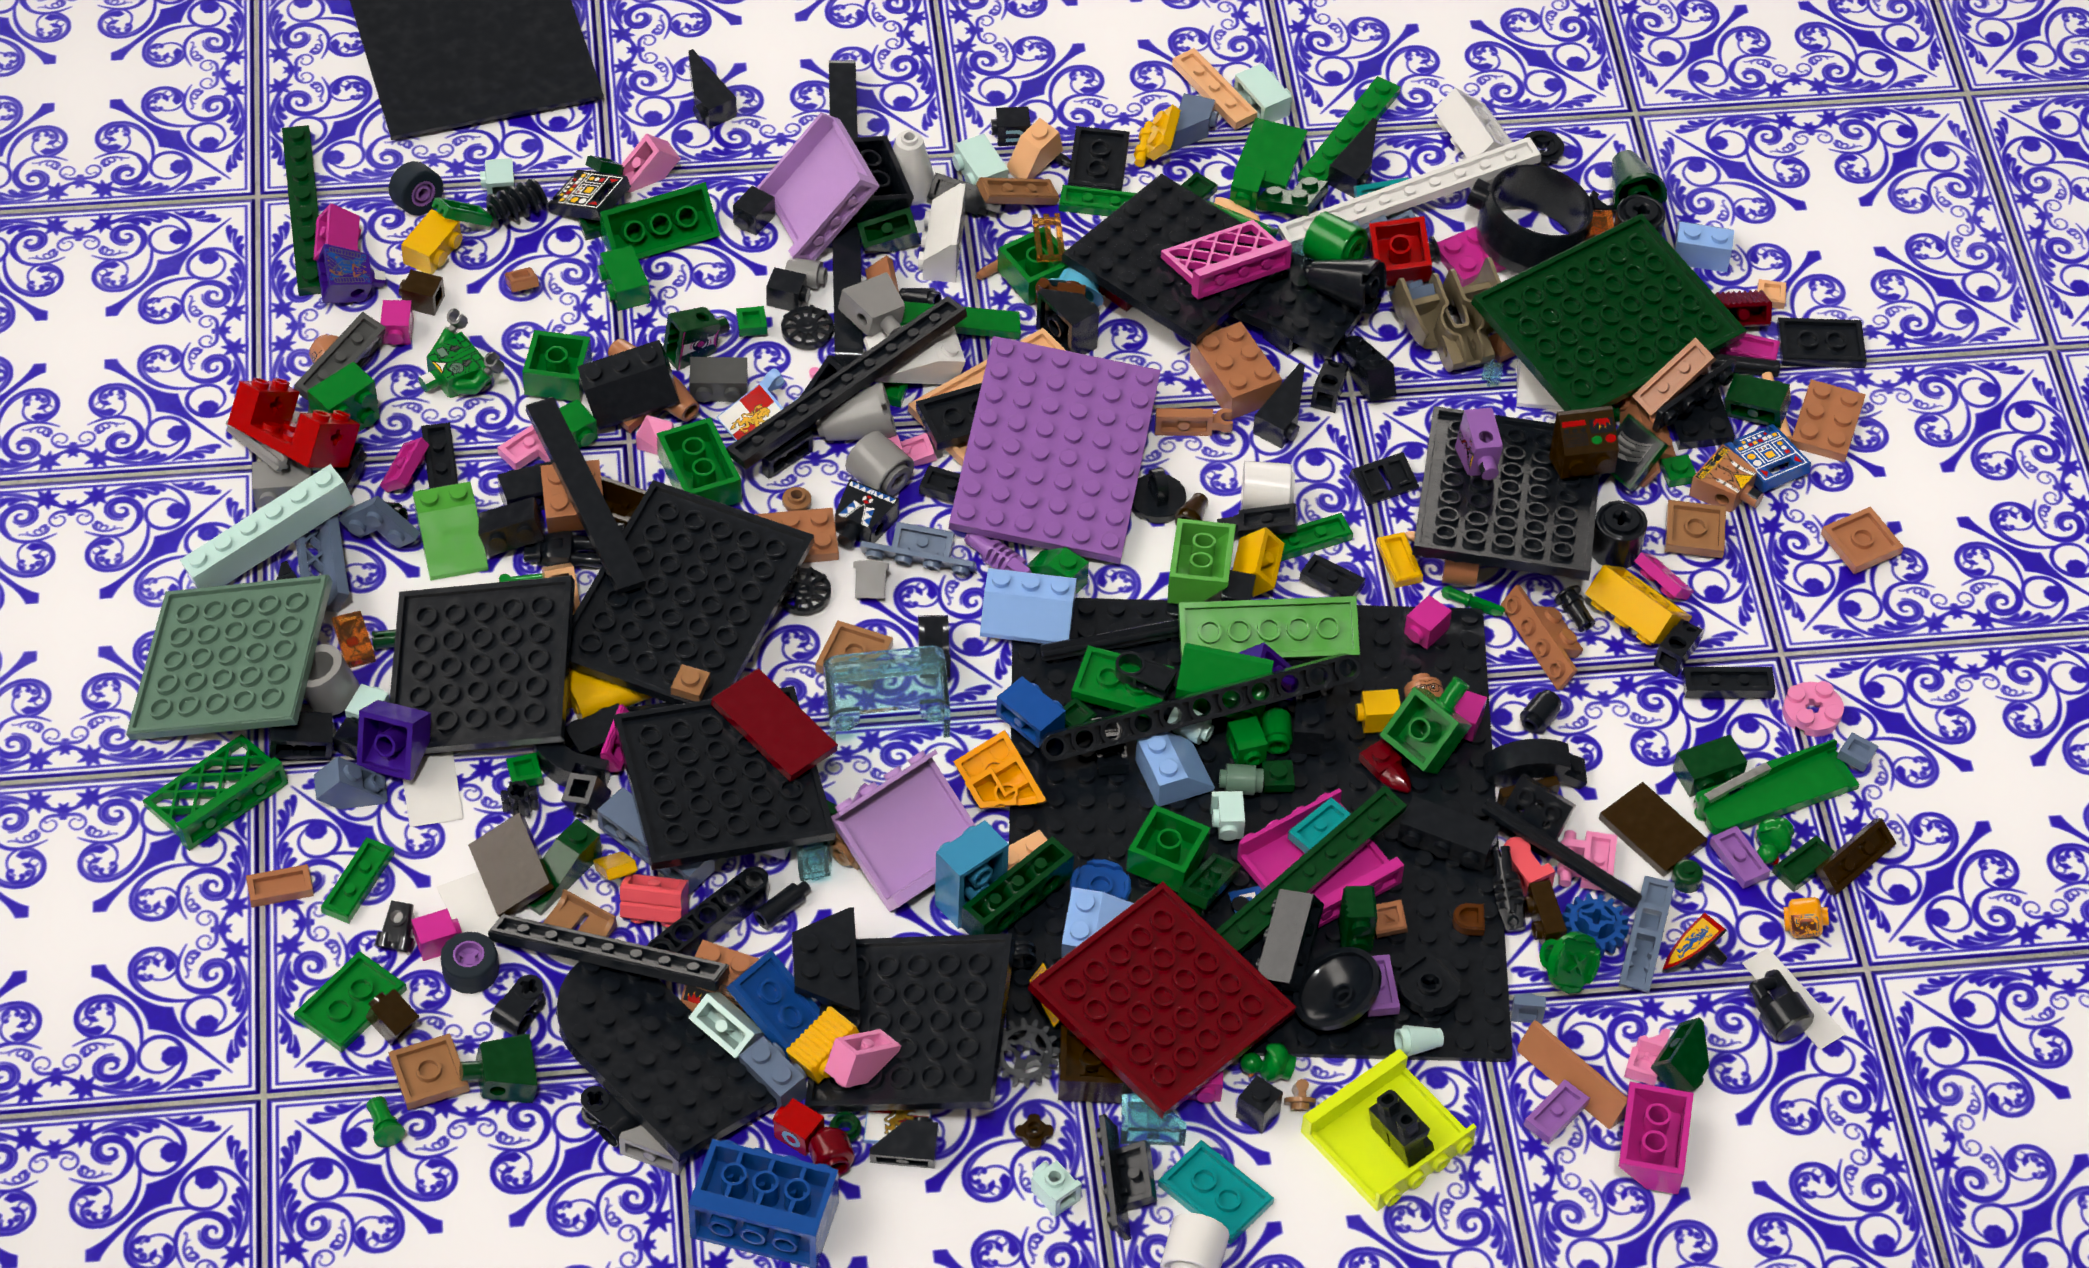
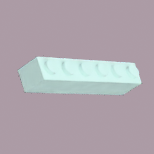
[180,464,355,588]

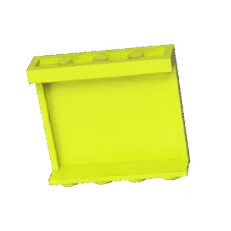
[1301,1048,1477,1211]

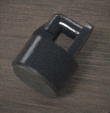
[1749,969,1814,1042]

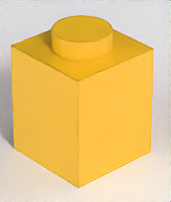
[1355,689,1401,733]

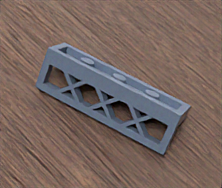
[295,514,349,613]

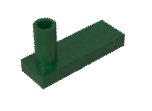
[1178,853,1241,917]

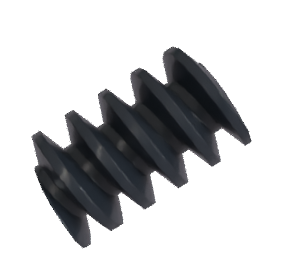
[486,178,549,229]

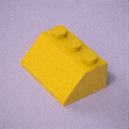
[1585,565,1692,646]

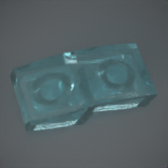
[797,841,832,881]

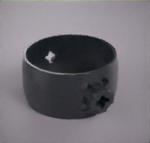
[1466,164,1593,273]

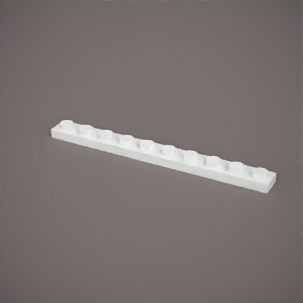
[1278,137,1541,249]

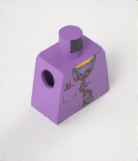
[1455,408,1503,480]

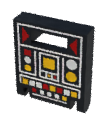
[548,170,631,221]

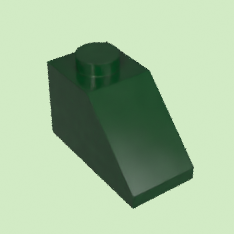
[857,207,921,252]
[1651,1017,1710,1091]

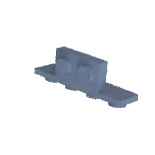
[860,522,978,576]

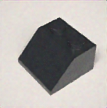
[1036,289,1100,355]

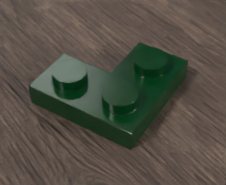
[1257,177,1328,216]

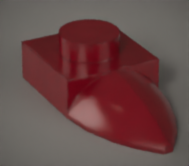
[1359,739,1411,793]

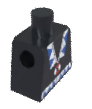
[835,479,899,549]

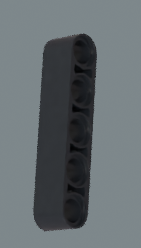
[647,866,769,957]

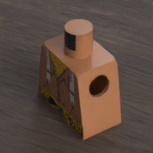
[1689,444,1764,512]

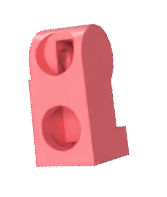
[1504,837,1556,896]

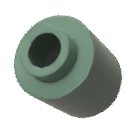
[1219,764,1264,796]

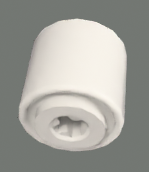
[1241,461,1295,510]
[1160,1213,1230,1268]

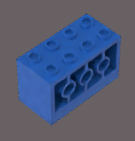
[688,1139,839,1268]

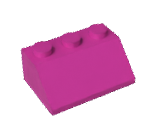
[1618,1082,1694,1195]

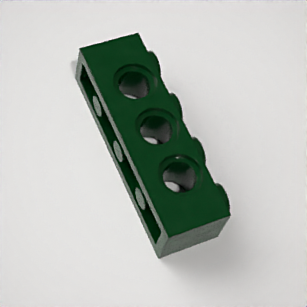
[961,836,1074,935]

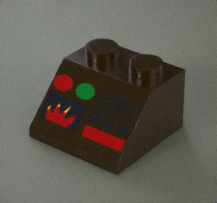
[1549,406,1619,479]

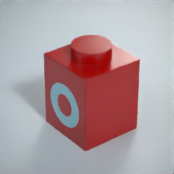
[773,1098,824,1156]

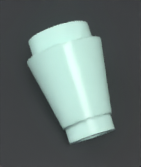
[1394,1025,1444,1057]

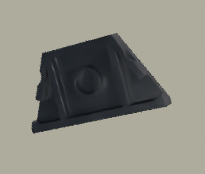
[792,907,860,1017]

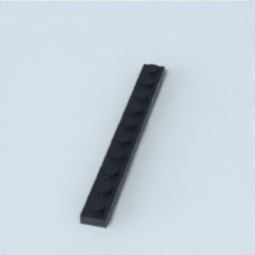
[726,296,967,470]

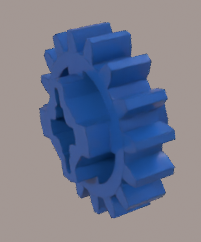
[1562,893,1629,957]

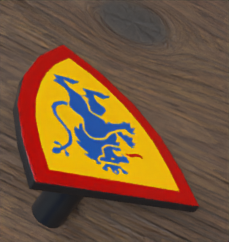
[1663,912,1727,972]

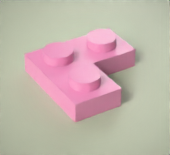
[497,425,550,470]

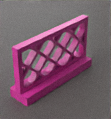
[1161,220,1292,299]

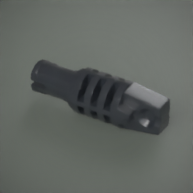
[1491,846,1526,933]

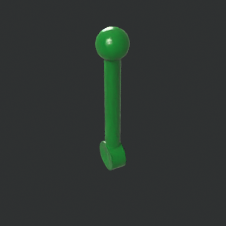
[499,573,543,582]

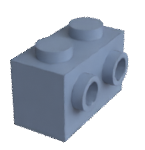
[739,1036,807,1109]

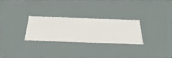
[1742,948,1846,1050]

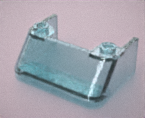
[823,646,950,742]

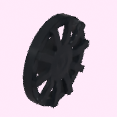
[781,305,834,349]
[780,567,831,615]

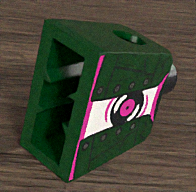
[663,307,730,371]

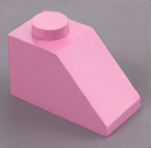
[621,133,681,193]
[824,1029,901,1088]

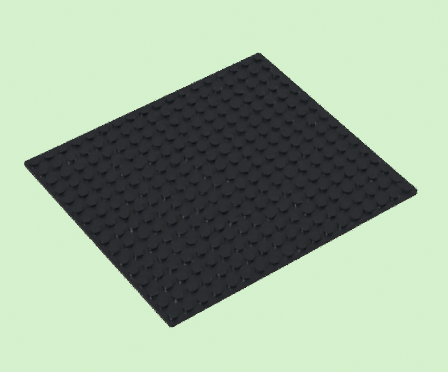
[1006,598,1513,1062]

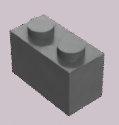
[689,357,748,402]

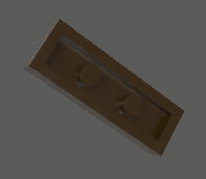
[1815,818,1897,895]

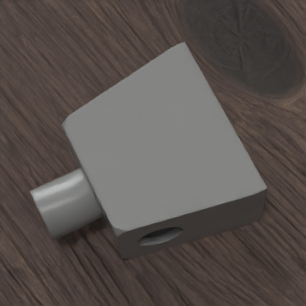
[838,272,905,336]

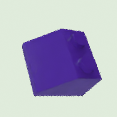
[357,700,431,780]

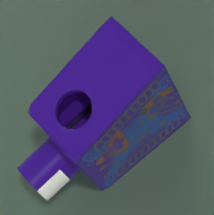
[316,244,386,303]

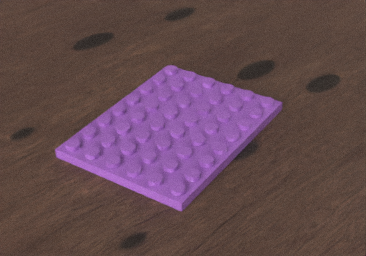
[948,336,1161,564]

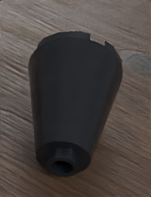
[1305,258,1387,314]

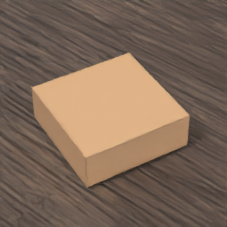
[1757,279,1786,309]

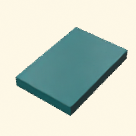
[1158,1140,1274,1245]

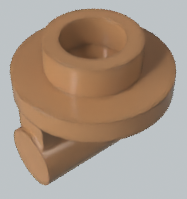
[1284,1079,1316,1111]

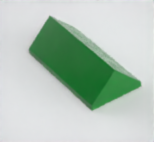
[600,182,720,259]

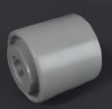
[845,431,914,496]
[304,644,360,715]

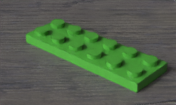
[1178,596,1360,661]

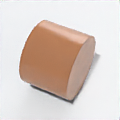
[1442,560,1479,587]

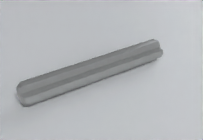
[225,419,289,472]

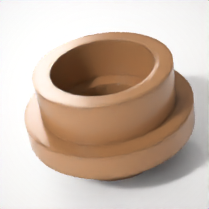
[782,487,811,511]

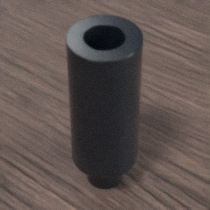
[753,881,811,930]

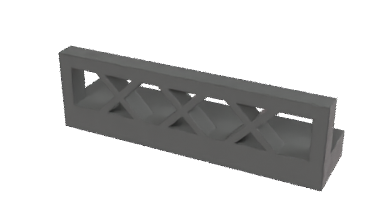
[294,311,386,413]

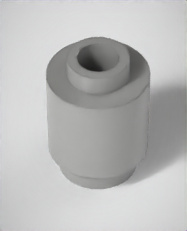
[785,258,827,289]

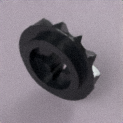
[1523,130,1564,166]

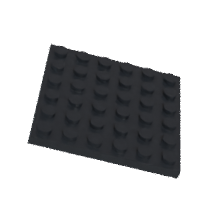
[1061,173,1294,345]
[389,575,575,754]
[614,686,836,870]
[805,933,1016,1112]

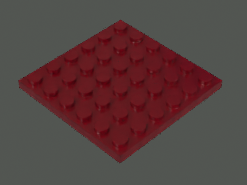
[1028,881,1296,1119]

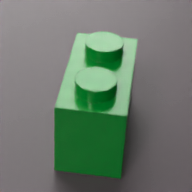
[597,245,650,311]

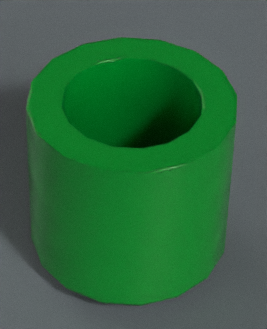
[1303,211,1368,260]

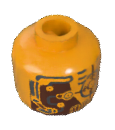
[1783,897,1829,938]

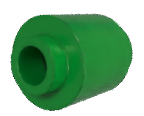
[1261,707,1293,754]

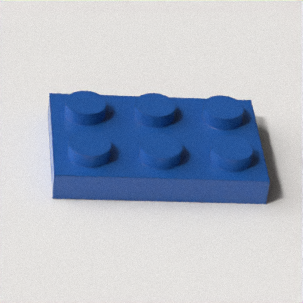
[726,950,820,1060]

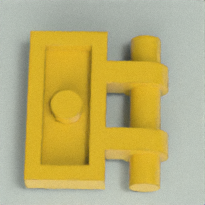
[1134,104,1181,167]

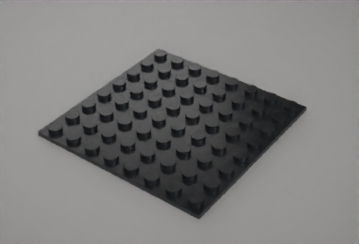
[349,0,604,140]

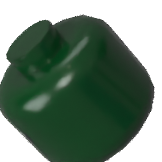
[1671,859,1704,893]

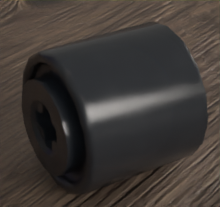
[1613,194,1666,235]
[1592,500,1648,569]

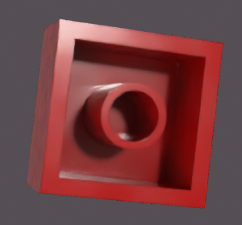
[1369,216,1432,287]

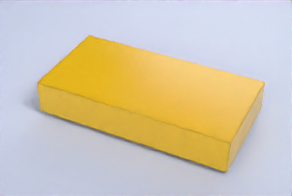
[1376,532,1423,588]
[593,851,638,881]

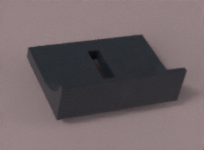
[1349,452,1419,506]

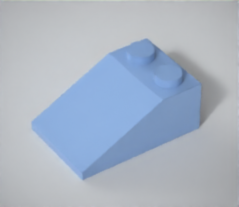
[1061,887,1134,958]

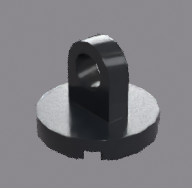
[1132,467,1187,524]

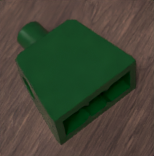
[459,1034,538,1103]

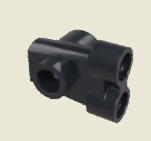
[374,900,415,953]

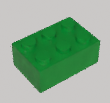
[656,417,742,506]

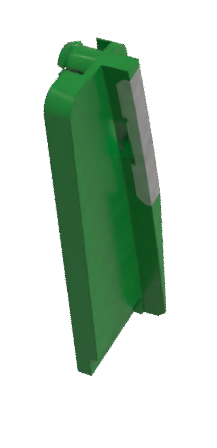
[1693,739,1860,835]

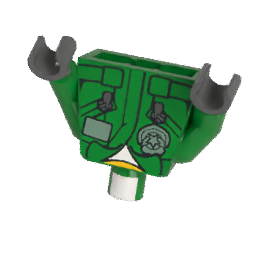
[418,308,504,398]

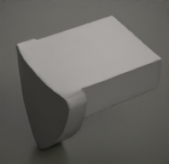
[853,560,889,599]

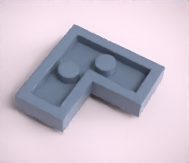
[338,496,420,548]

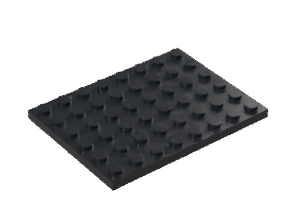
[1412,406,1600,581]
[569,480,814,705]

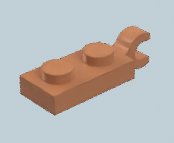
[1154,408,1233,436]

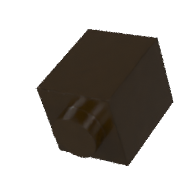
[399,269,445,316]
[365,989,420,1045]

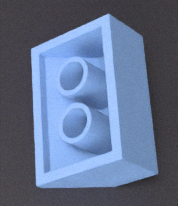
[980,568,1077,644]

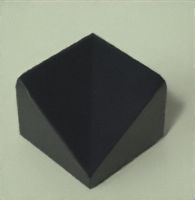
[333,717,358,760]

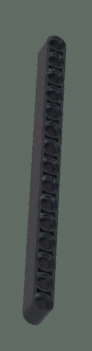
[828,60,863,362]

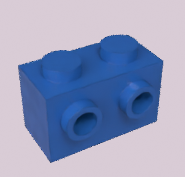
[996,676,1066,748]

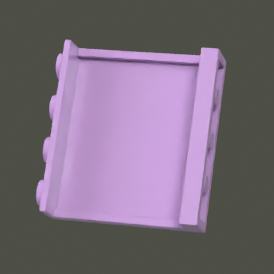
[756,112,880,260]
[831,749,976,912]

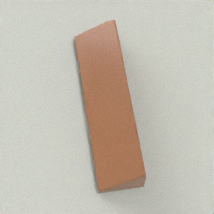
[1517,1020,1627,1129]

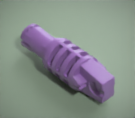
[964,533,1032,573]

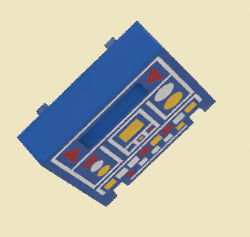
[1724,424,1811,492]

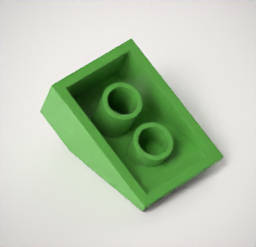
[413,481,489,581]

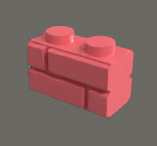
[620,874,689,927]

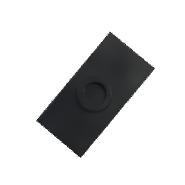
[762,427,813,479]

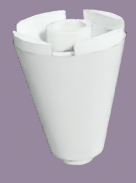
[893,130,934,206]

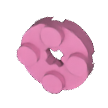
[1782,681,1844,737]

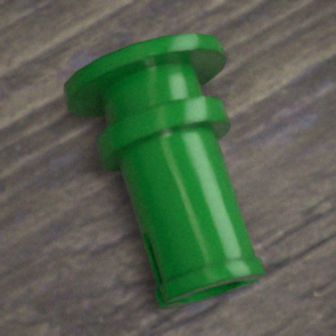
[366,1096,405,1148]

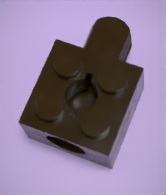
[1058,1025,1124,1103]

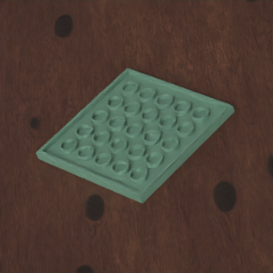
[126,574,333,740]

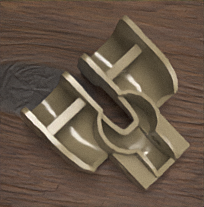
[1391,257,1501,372]

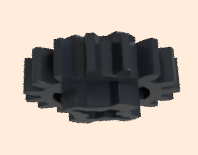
[998,1018,1060,1089]

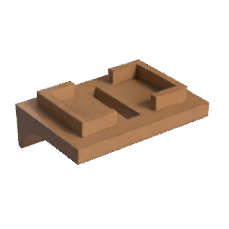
[543,889,617,937]

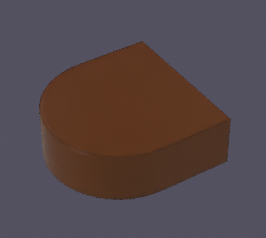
[1452,903,1485,936]

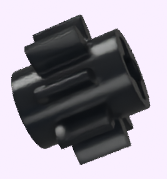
[500,780,539,817]

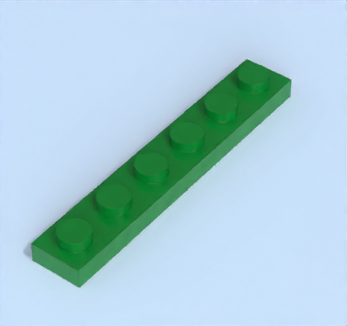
[1297,76,1401,182]

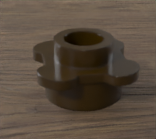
[1015,1114,1054,1149]

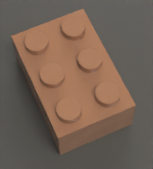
[1190,322,1282,419]

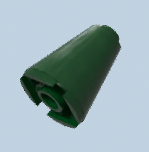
[1612,150,1667,210]

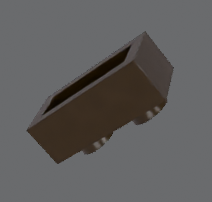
[1524,880,1567,947]

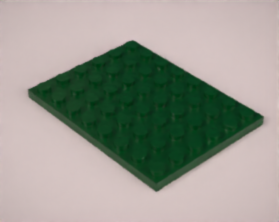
[1471,213,1747,411]

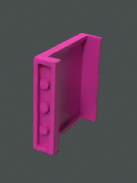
[1237,788,1404,928]

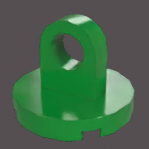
[1539,931,1601,994]

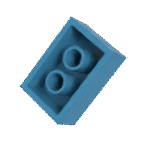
[935,820,1009,929]

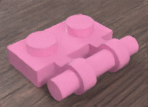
[1557,830,1617,891]

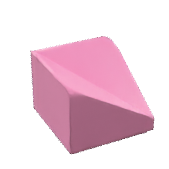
[636,415,674,455]

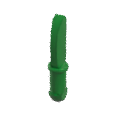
[1441,586,1505,616]

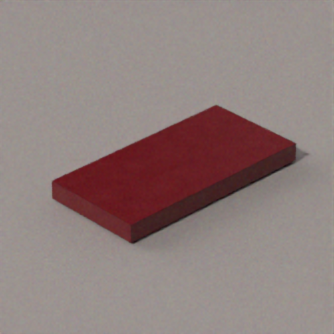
[711,668,838,782]

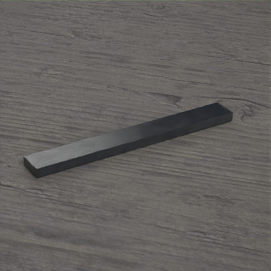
[525,397,646,595]
[488,914,730,992]

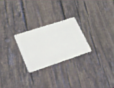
[403,752,463,827]
[436,871,500,942]

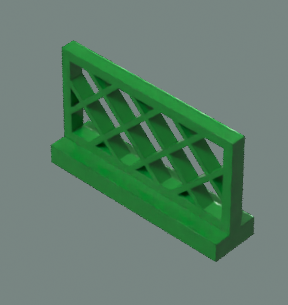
[142,734,288,851]

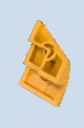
[953,730,1047,809]

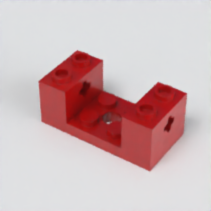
[227,378,360,468]

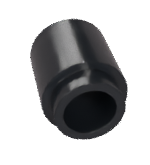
[1520,690,1561,734]

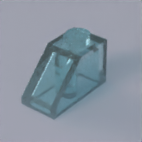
[1120,1093,1186,1146]

